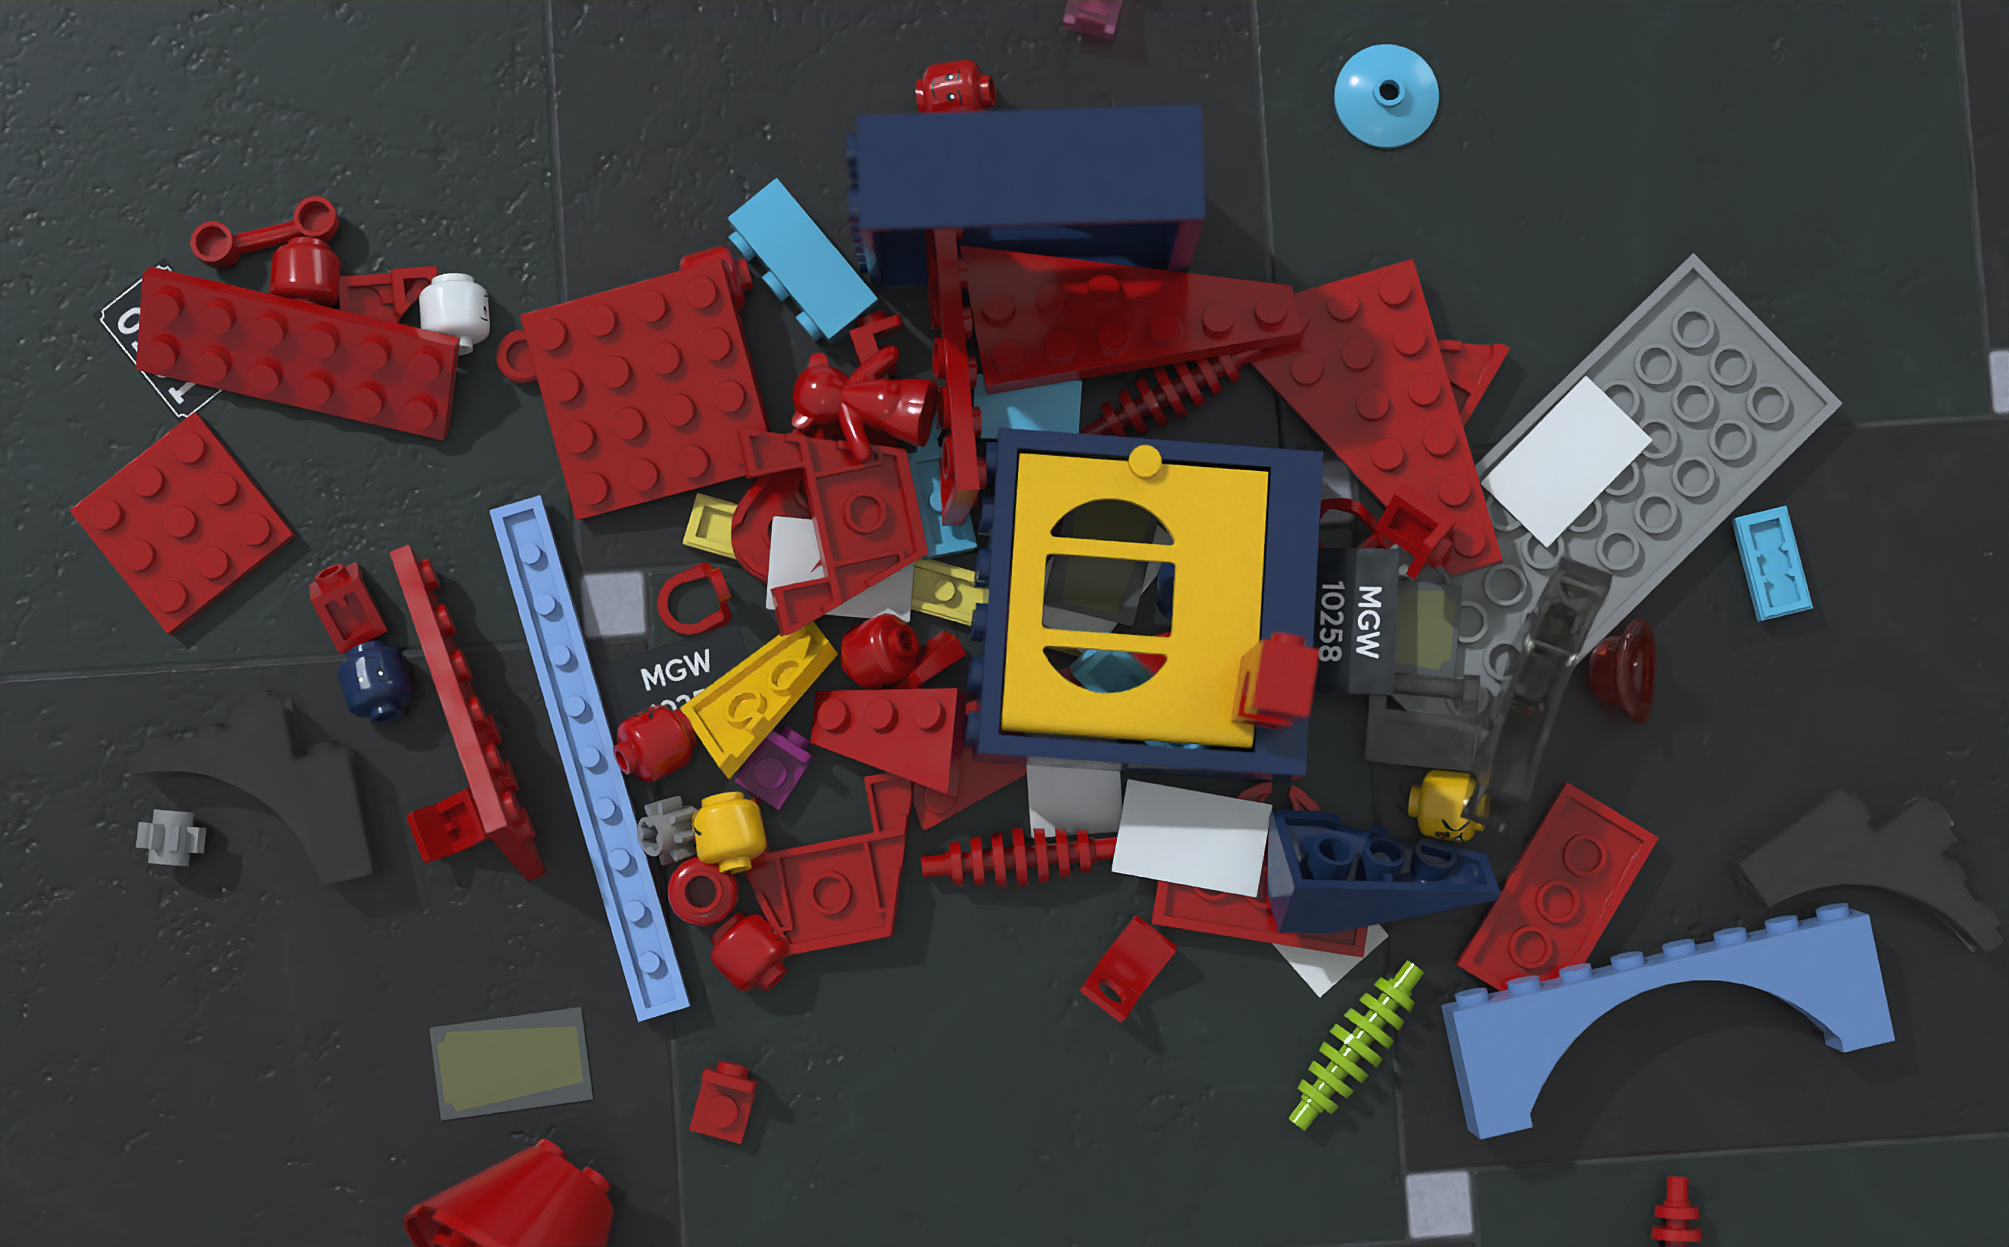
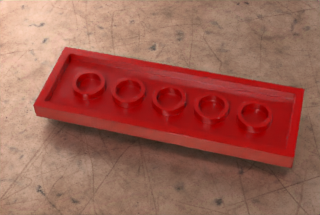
[136,266,461,440]

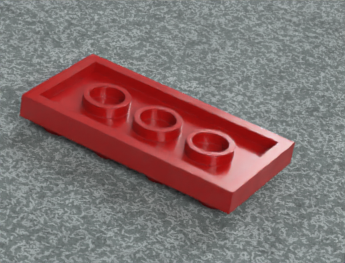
[1455,782,1659,991]

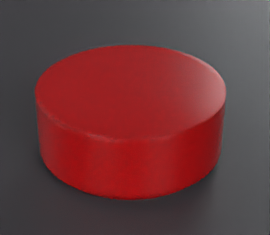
[496,330,538,385]

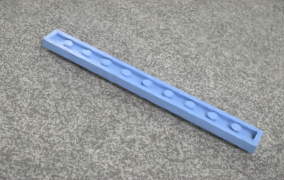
[489,495,692,1022]

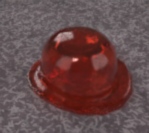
[1588,618,1657,725]

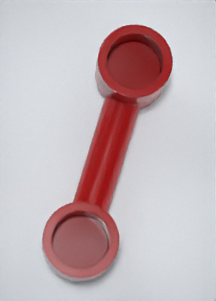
[190,196,339,269]

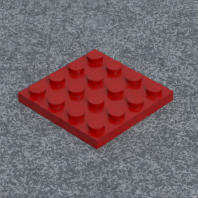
[520,259,771,520]

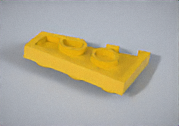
[680,621,838,779]

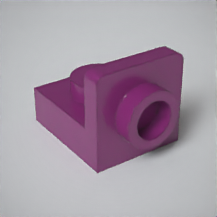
[734,724,815,811]

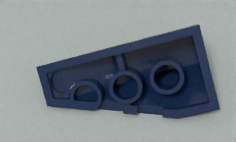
[1267,810,1500,934]

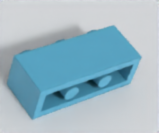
[728,178,880,347]

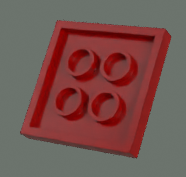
[70,412,297,635]

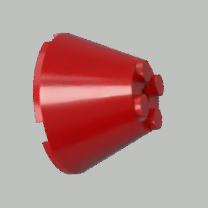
[403,1139,614,1247]

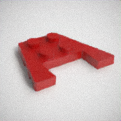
[737,428,928,637]
[744,772,915,956]

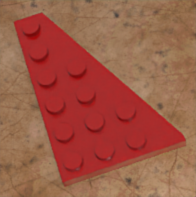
[1248,259,1503,578]

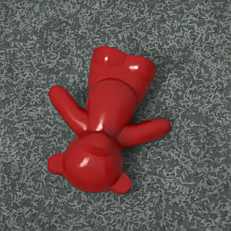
[792,346,939,462]

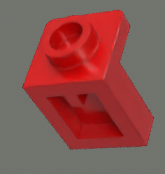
[849,311,903,380]
[309,562,388,654]
[689,1060,759,1144]

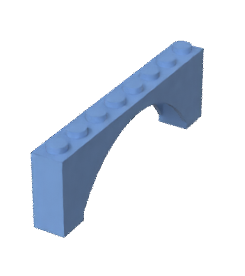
[1441,903,1895,1140]

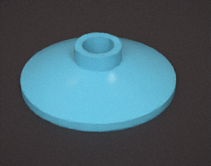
[1334,44,1439,148]

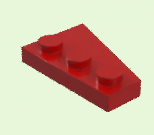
[810,688,967,799]

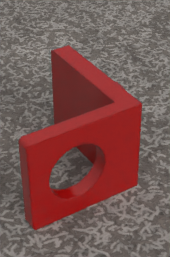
[1080,916,1178,1023]

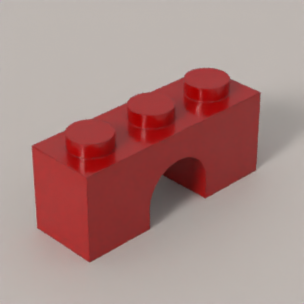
[1231,633,1319,731]

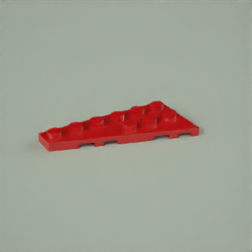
[959,245,1302,395]

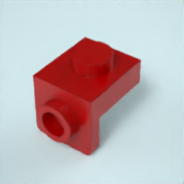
[1375,483,1458,580]
[406,787,490,863]

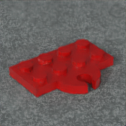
[1151,782,1368,958]

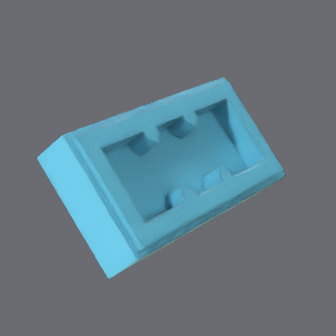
[1731,506,1813,622]

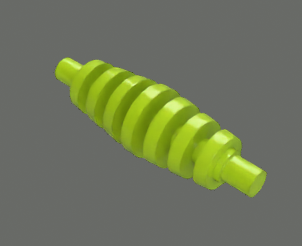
[1288,960,1424,1131]

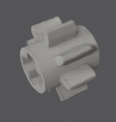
[637,796,697,865]
[136,809,206,866]

